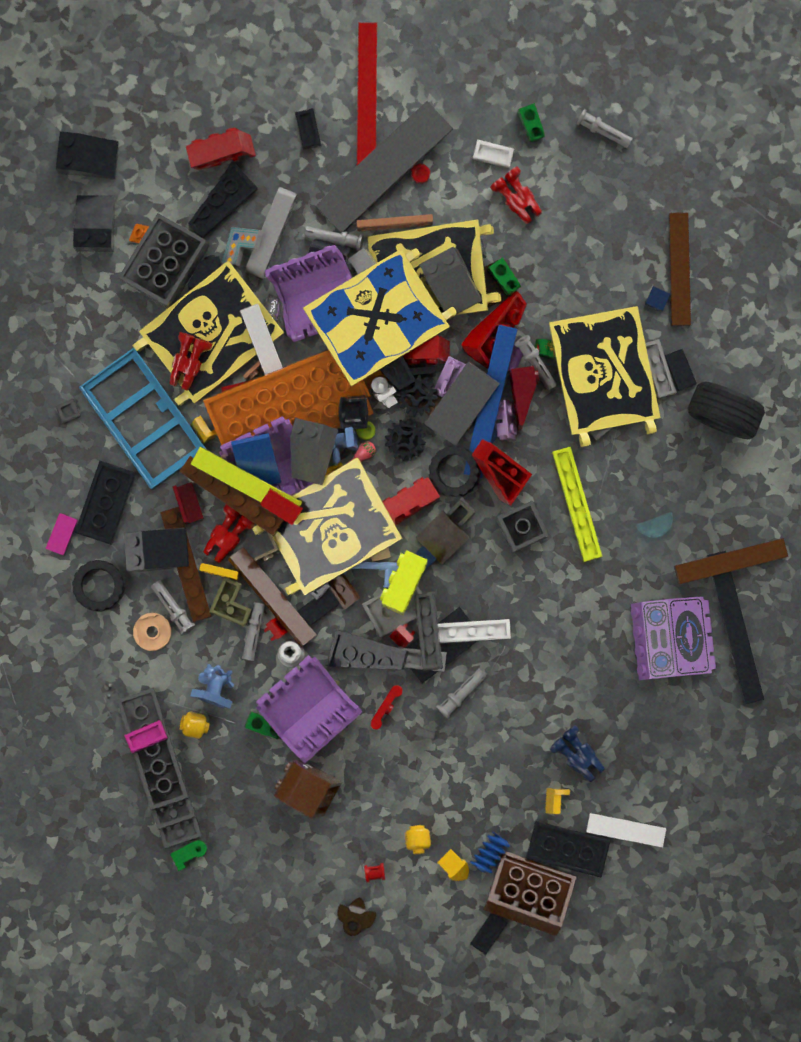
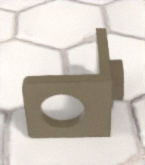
[254,532,279,562]

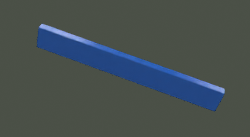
[463,325,518,478]

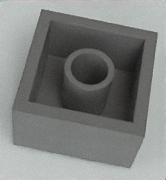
[496,501,548,553]

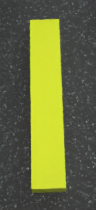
[191,447,302,506]
[552,447,603,562]

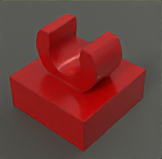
[264,617,288,641]
[389,624,415,648]

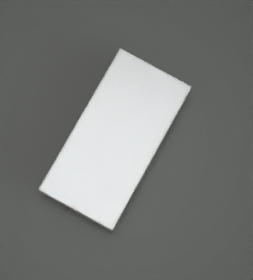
[473,140,514,168]

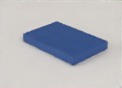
[231,433,282,485]

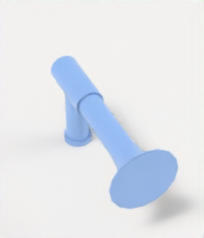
[345,561,399,588]

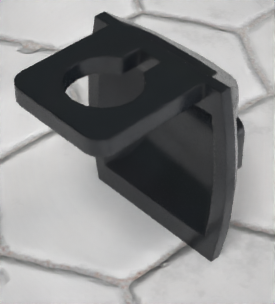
[339,395,368,430]

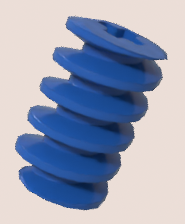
[469,830,510,873]

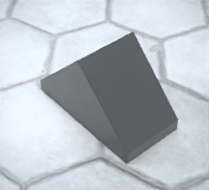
[447,498,475,528]

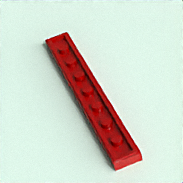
[357,22,377,165]

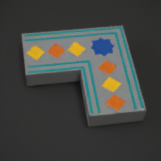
[222,227,263,267]

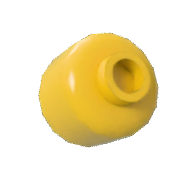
[179,711,209,739]
[405,825,431,854]

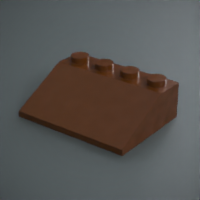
[483,851,576,936]

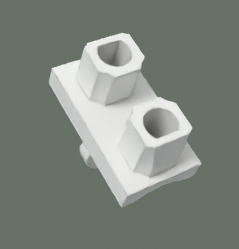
[371,377,397,408]

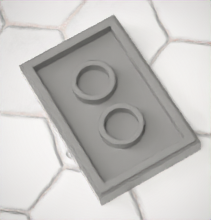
[362,586,422,638]

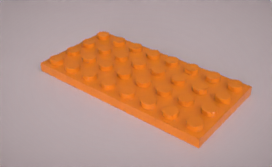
[203,349,374,445]

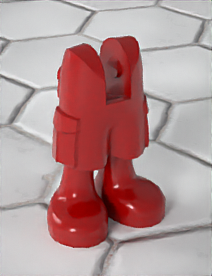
[490,166,542,224]
[170,332,213,391]
[203,504,255,563]

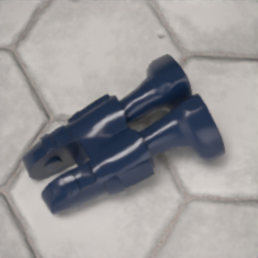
[549,725,605,782]

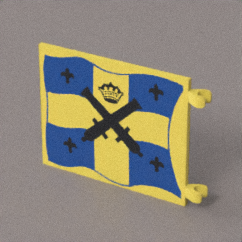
[303,248,457,387]

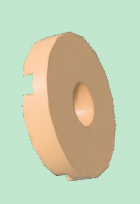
[133,613,172,651]

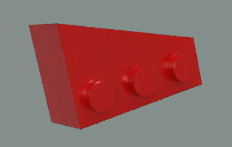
[403,335,450,365]

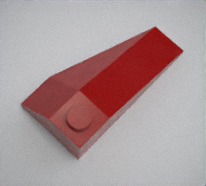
[461,291,527,369]

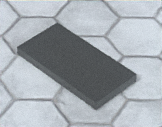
[424,361,500,446]

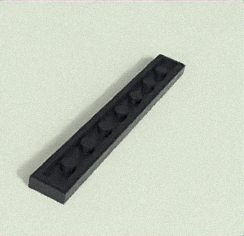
[706,551,764,704]

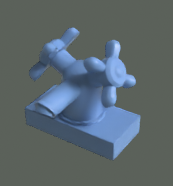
[332,427,358,466]
[190,664,234,709]

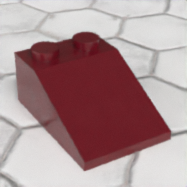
[509,366,539,431]

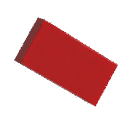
[260,488,303,525]

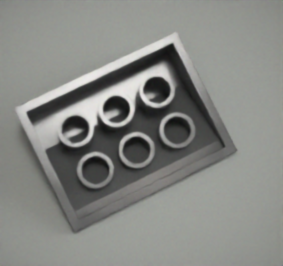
[118,213,209,309]

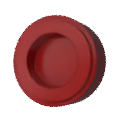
[411,164,430,184]

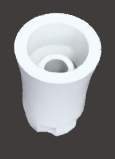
[278,640,305,667]

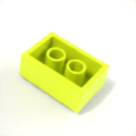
[380,550,428,616]

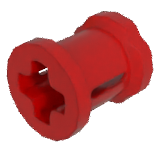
[364,863,386,883]

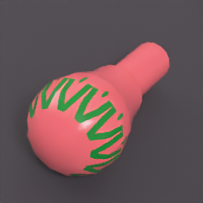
[346,441,376,464]

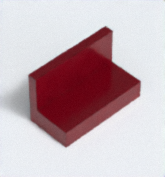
[172,482,204,525]

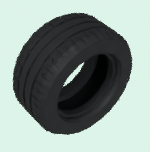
[687,381,765,440]

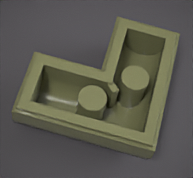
[209,577,252,627]

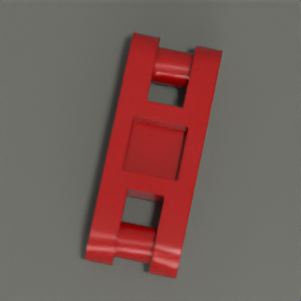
[370,685,403,730]

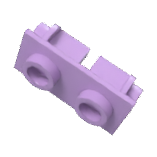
[434,356,466,397]
[496,400,517,441]

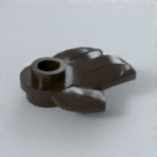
[337,897,376,936]

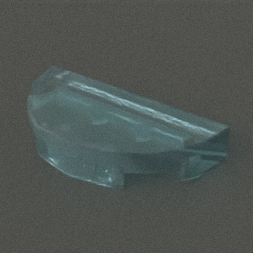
[636,512,673,538]

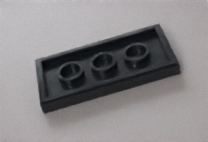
[75,461,136,545]
[406,606,477,684]
[526,820,611,878]

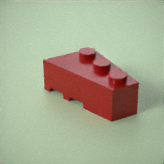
[186,128,256,170]
[472,439,532,506]
[382,477,440,526]

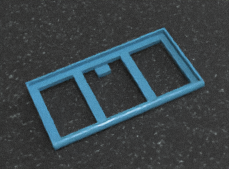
[79,348,207,490]

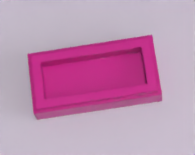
[45,513,78,556]
[124,720,168,754]

